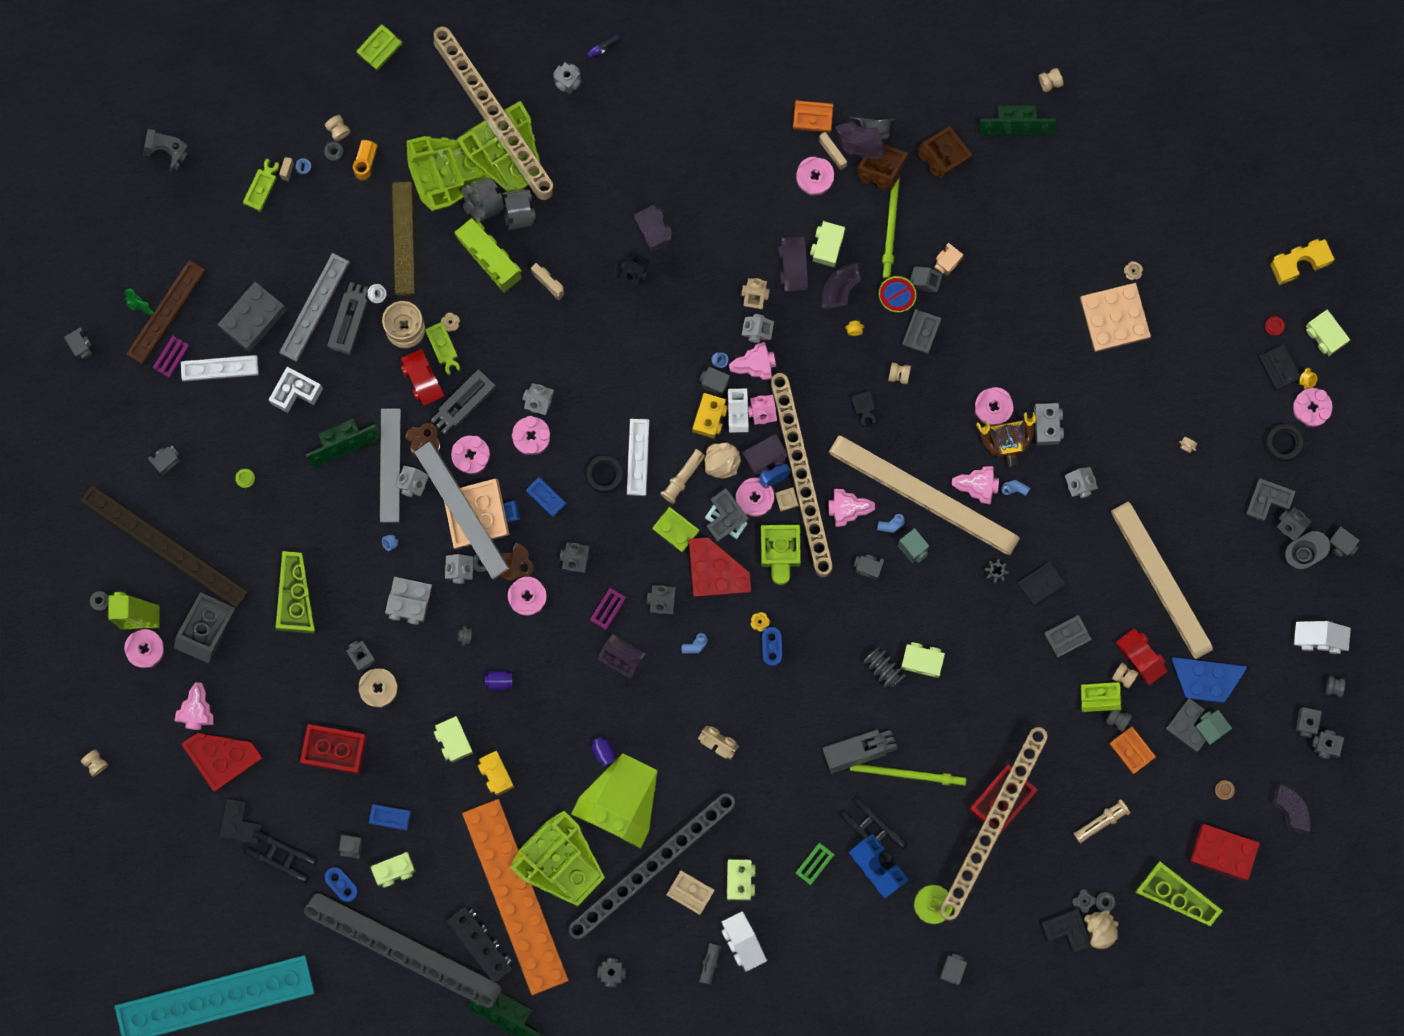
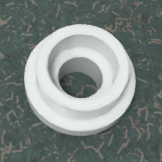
[368,284,386,303]

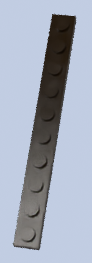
[80,485,248,608]

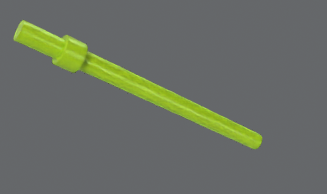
[882,177,900,279]
[850,764,966,786]

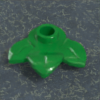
[125,289,155,315]

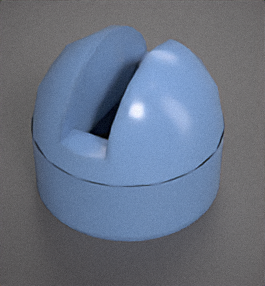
[295,158,311,174]
[711,352,728,368]
[382,534,398,551]

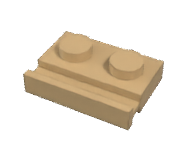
[531,263,564,300]
[667,871,714,915]

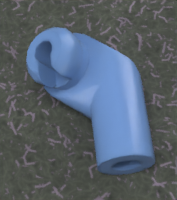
[1001,480,1030,496]
[877,514,905,533]
[682,633,708,654]

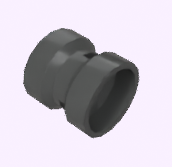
[1106,710,1132,732]

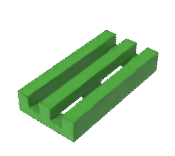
[795,843,835,886]

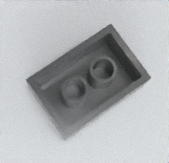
[218,282,286,353]

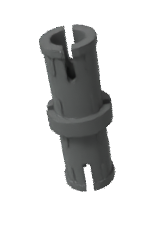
[699,943,721,985]

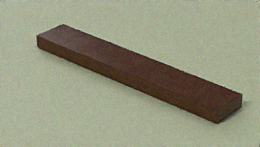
[126,260,206,365]

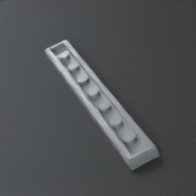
[414,441,510,579]

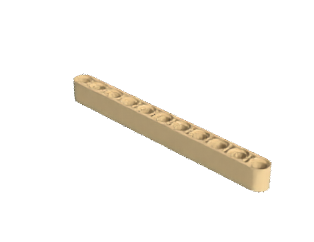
[434,27,553,200]
[771,373,832,577]
[829,436,1020,555]
[940,727,1047,920]

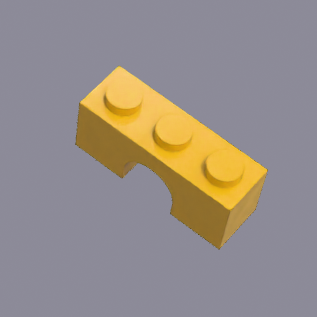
[1271,239,1334,285]

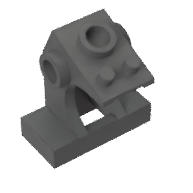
[143,129,188,172]

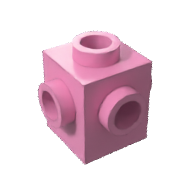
[748,395,777,425]

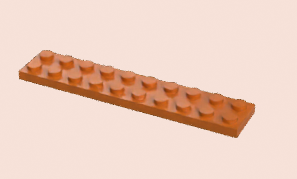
[462,799,568,995]

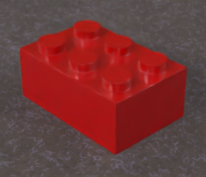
[300,724,367,775]
[969,765,1038,835]
[1189,824,1260,881]

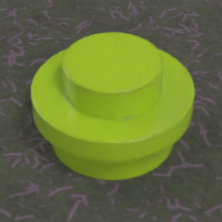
[236,469,255,488]

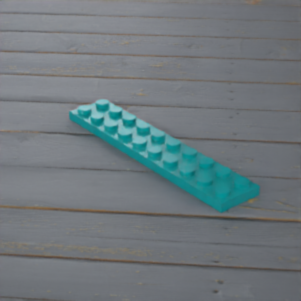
[115,955,315,1036]

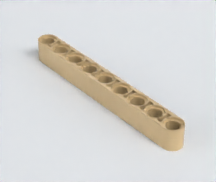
[1111,502,1213,659]

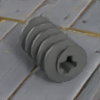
[864,646,906,689]

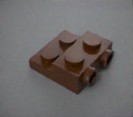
[918,126,972,179]
[858,141,908,189]

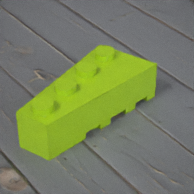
[454,218,522,293]
[276,551,315,633]
[109,592,159,629]
[1135,861,1222,926]

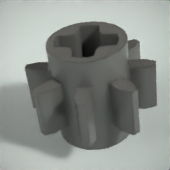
[984,559,1009,584]

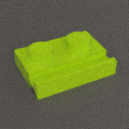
[356,24,402,70]
[652,507,699,553]
[1081,682,1121,712]

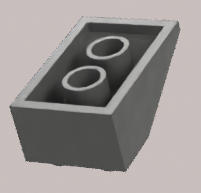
[174,592,235,663]

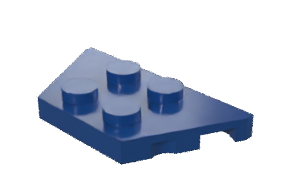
[1171,657,1246,703]

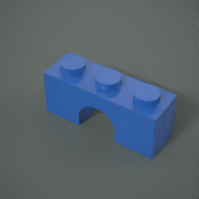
[849,834,908,898]

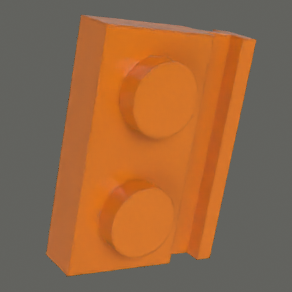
[793,101,833,132]
[1110,727,1156,774]

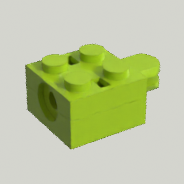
[761,525,800,585]

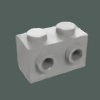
[1034,403,1064,445]

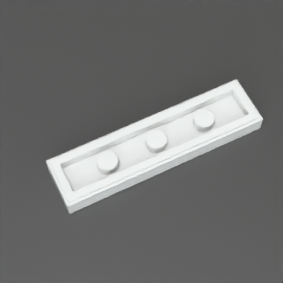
[181,355,259,381]
[627,419,649,496]

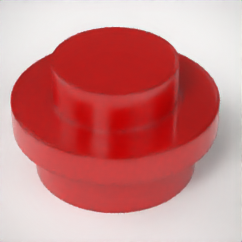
[1265,317,1285,336]

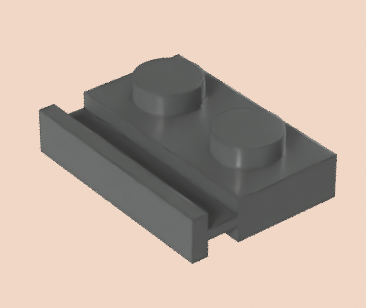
[902,309,941,355]
[1044,615,1092,658]

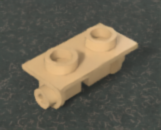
[698,726,739,760]

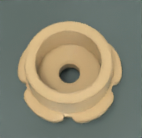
[1124,262,1143,280]
[441,313,460,331]
[1179,437,1197,453]

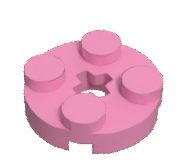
[796,157,834,196]
[975,387,1013,426]
[1293,388,1332,427]
[512,416,550,455]
[451,436,490,475]
[736,478,774,517]
[508,577,547,616]
[125,629,164,668]

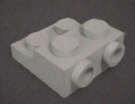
[385,577,432,625]

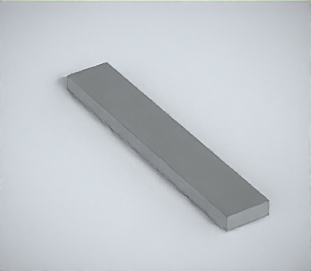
[279,253,350,362]
[380,409,401,523]

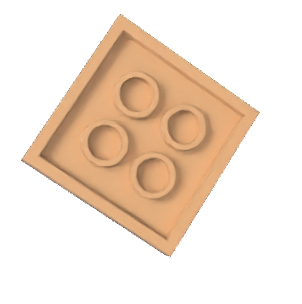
[1080,283,1151,352]
[444,479,510,549]

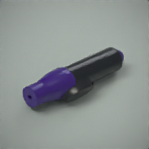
[587,35,619,58]

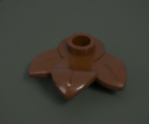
[404,423,441,457]
[501,543,534,581]

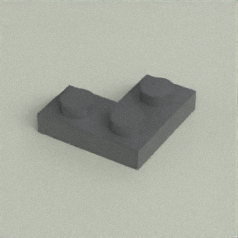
[1246,478,1296,521]
[706,488,749,542]
[1165,698,1206,753]

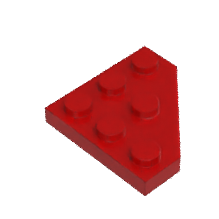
[689,538,751,597]
[182,733,263,792]

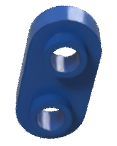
[759,464,792,489]
[762,627,782,666]
[325,867,358,902]

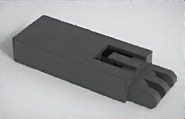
[327,282,369,355]
[431,369,496,434]
[823,730,898,774]

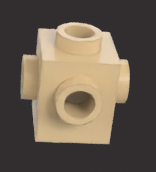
[741,278,770,309]

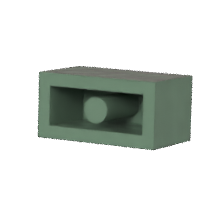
[898,528,929,564]

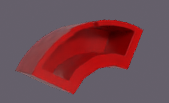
[401,349,444,406]
[1116,629,1167,685]

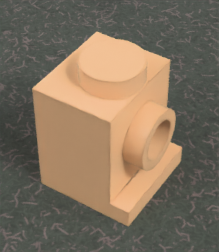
[934,243,963,276]

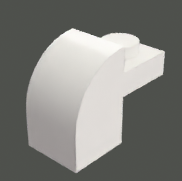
[728,389,748,433]

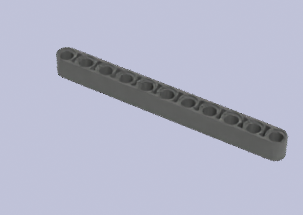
[569,794,735,940]
[304,894,501,1008]

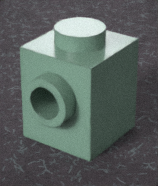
[1196,710,1232,744]

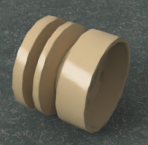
[382,301,425,349]

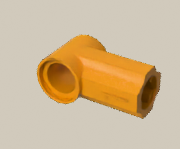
[353,140,378,180]

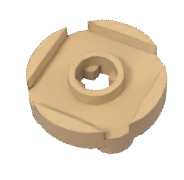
[359,669,398,708]

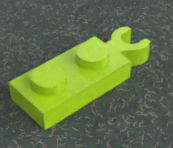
[243,159,279,212]
[425,322,460,375]

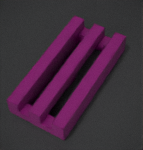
[153,336,190,378]
[590,588,626,630]

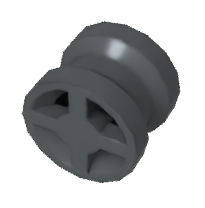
[1326,676,1345,698]

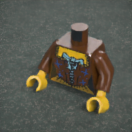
[977,412,1036,468]

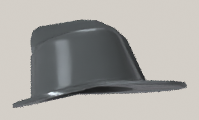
[850,117,895,139]
[1285,531,1330,569]

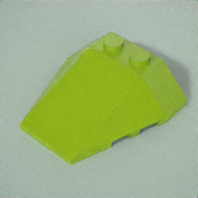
[457,101,540,192]
[407,136,491,211]
[571,753,657,849]
[510,811,605,906]

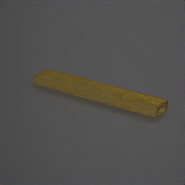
[392,182,415,295]

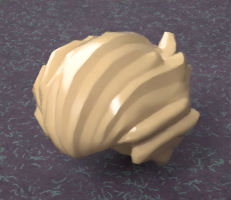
[704,443,741,479]
[1084,910,1118,949]

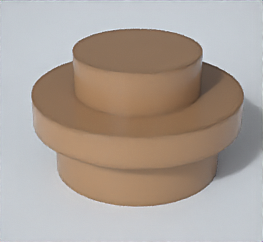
[1215,780,1235,800]

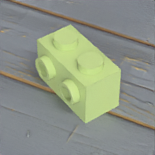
[810,221,845,267]
[1306,310,1350,357]
[901,643,945,678]
[434,716,473,763]
[371,852,416,888]
[727,860,755,900]

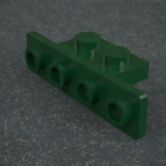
[979,105,1056,135]
[306,419,381,468]
[467,993,541,1036]

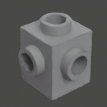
[553,63,581,94]
[742,314,774,343]
[523,383,554,415]
[396,466,429,497]
[1065,467,1098,498]
[445,554,473,584]

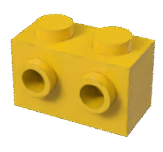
[693,393,728,439]
[478,751,514,796]

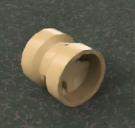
[1039,68,1063,92]
[325,115,350,141]
[888,362,911,384]
[1112,663,1139,689]
[81,749,108,777]

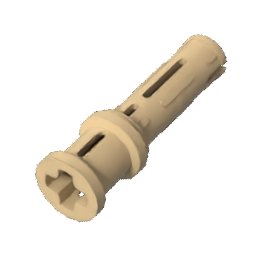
[660,449,705,504]
[1074,799,1130,843]

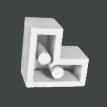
[269,367,323,413]
[1294,621,1351,654]
[722,911,767,971]

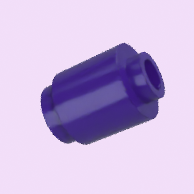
[485,671,512,690]
[591,736,616,767]

